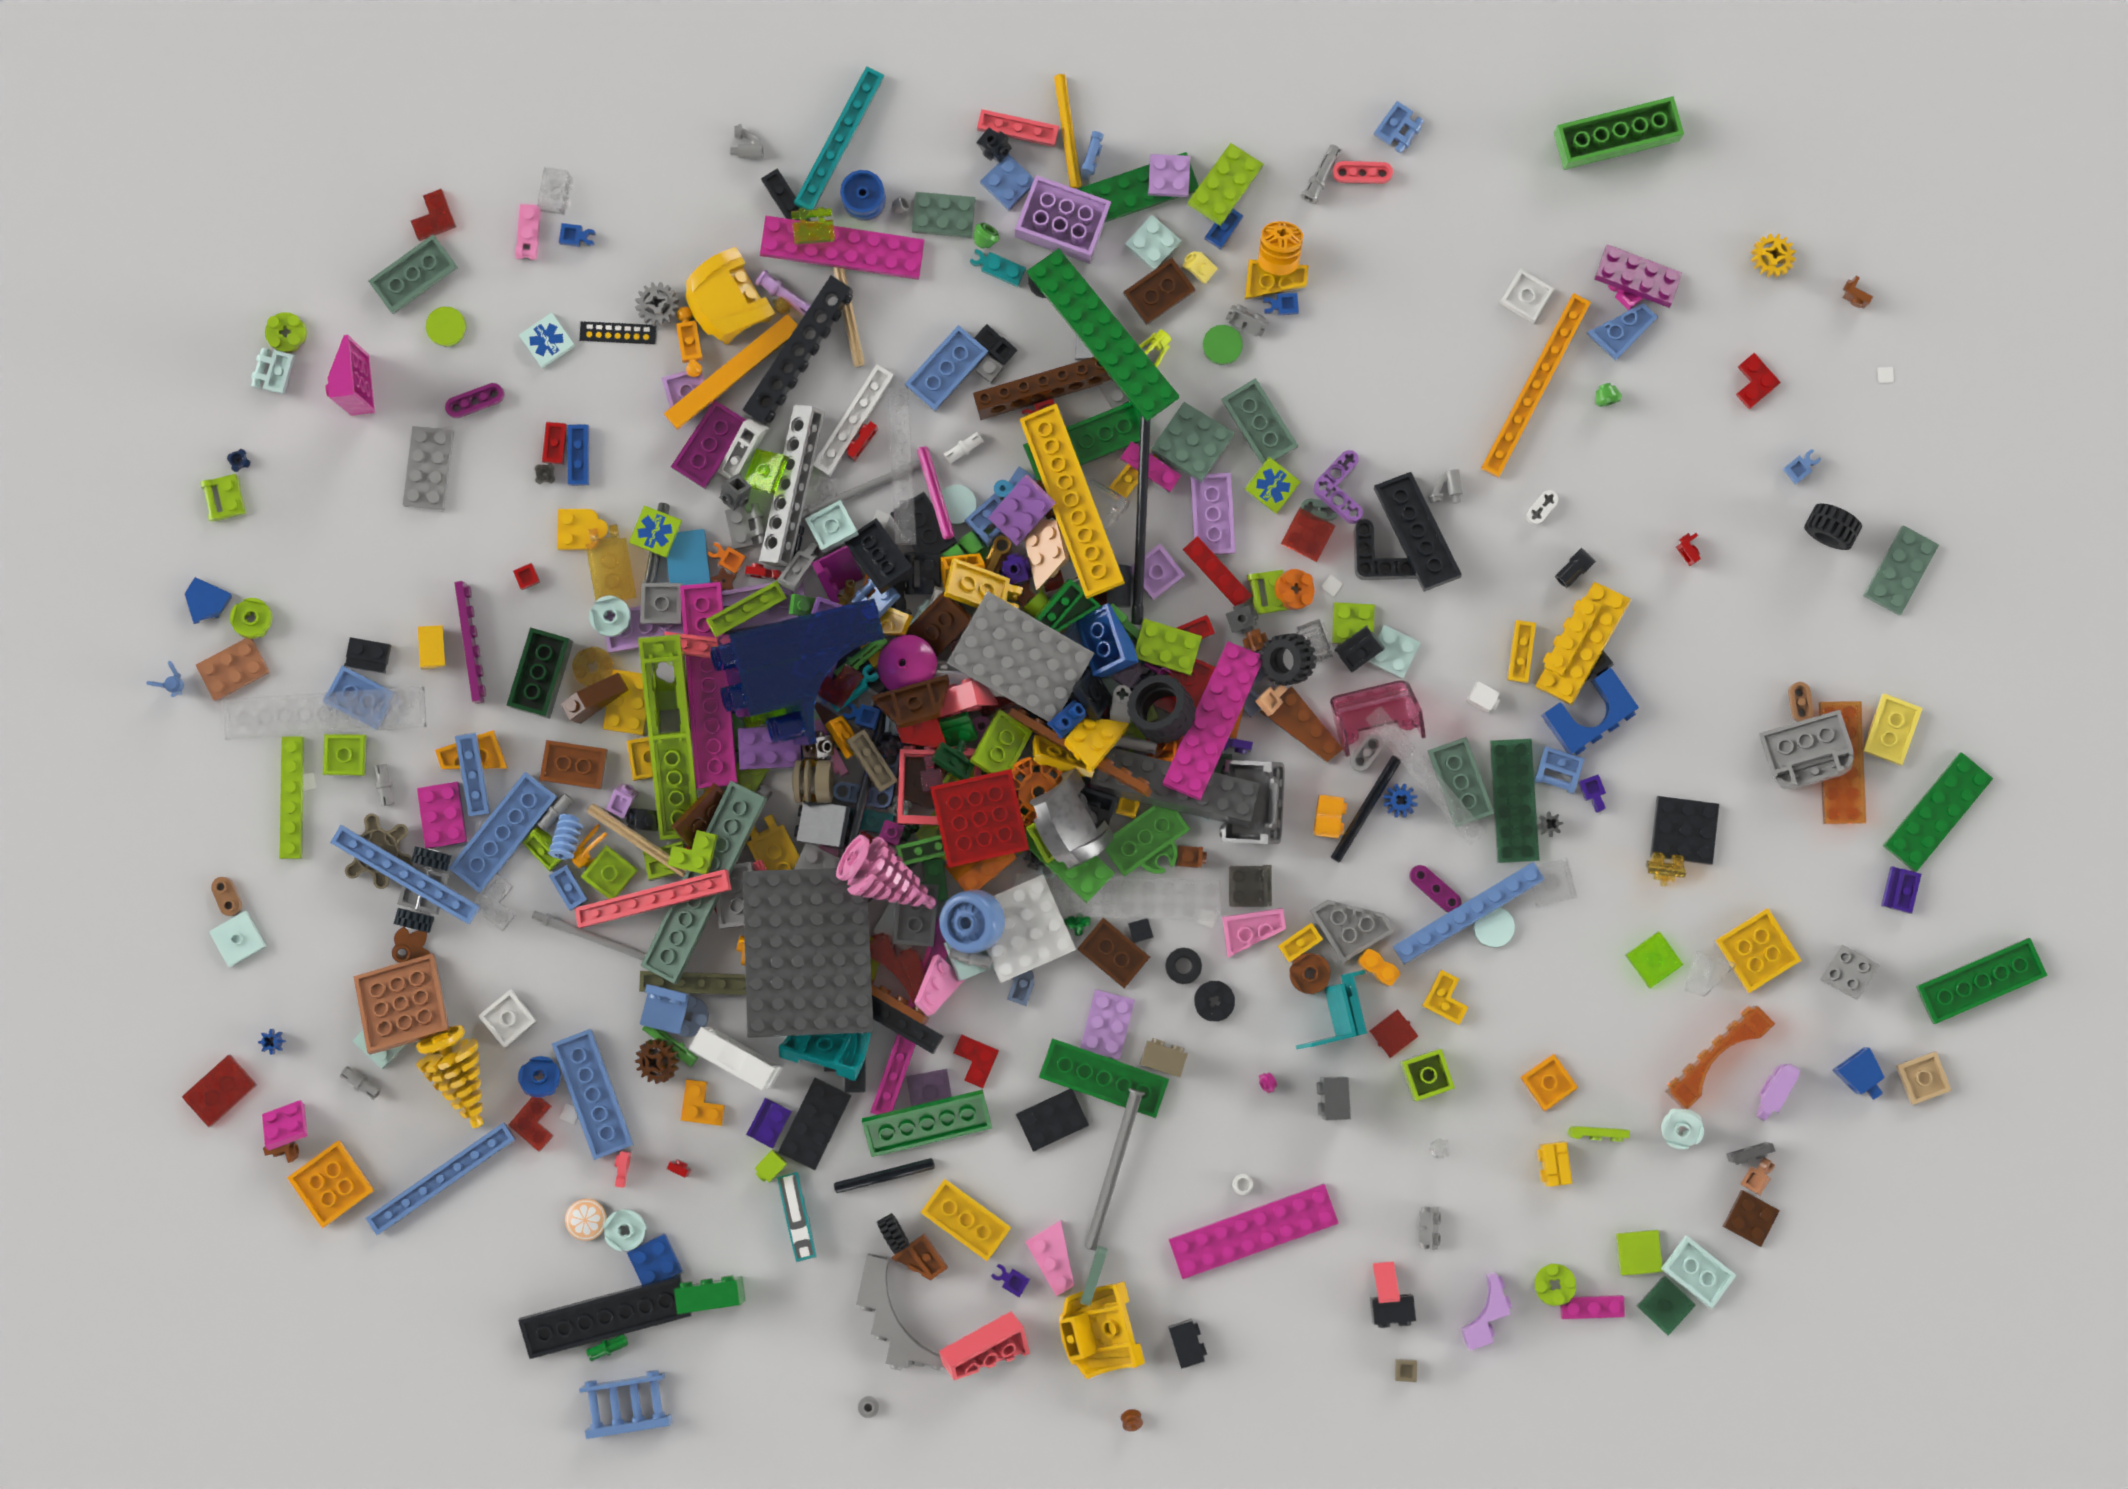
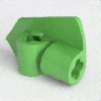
[942,528,993,561]

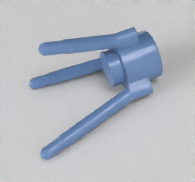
[146,661,184,697]

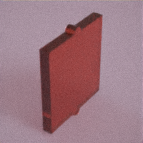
[1369,1009,1418,1058]

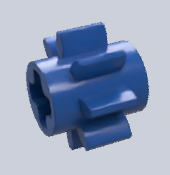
[258,1029,286,1055]

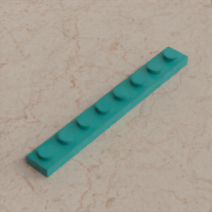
[794,66,884,213]

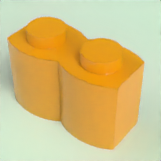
[1313,795,1347,839]
[1357,949,1400,986]

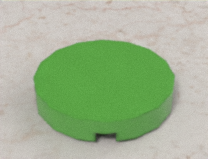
[1203,325,1243,365]

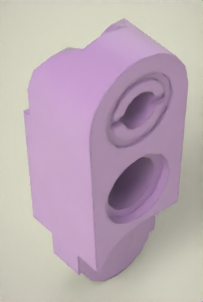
[1756,1064,1800,1121]

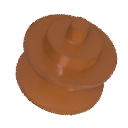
[1121,1409,1143,1431]

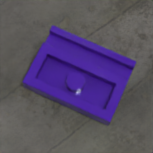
[1881,866,1922,914]
[746,1098,792,1149]

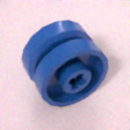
[840,170,886,221]

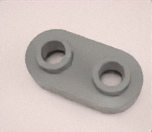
[1350,734,1383,771]

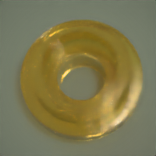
[772,296,792,315]

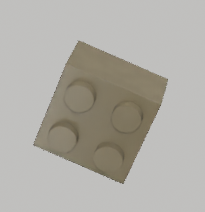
[1139,1038,1188,1078]

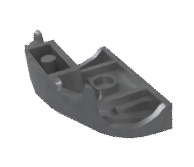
[1030,768,1114,869]

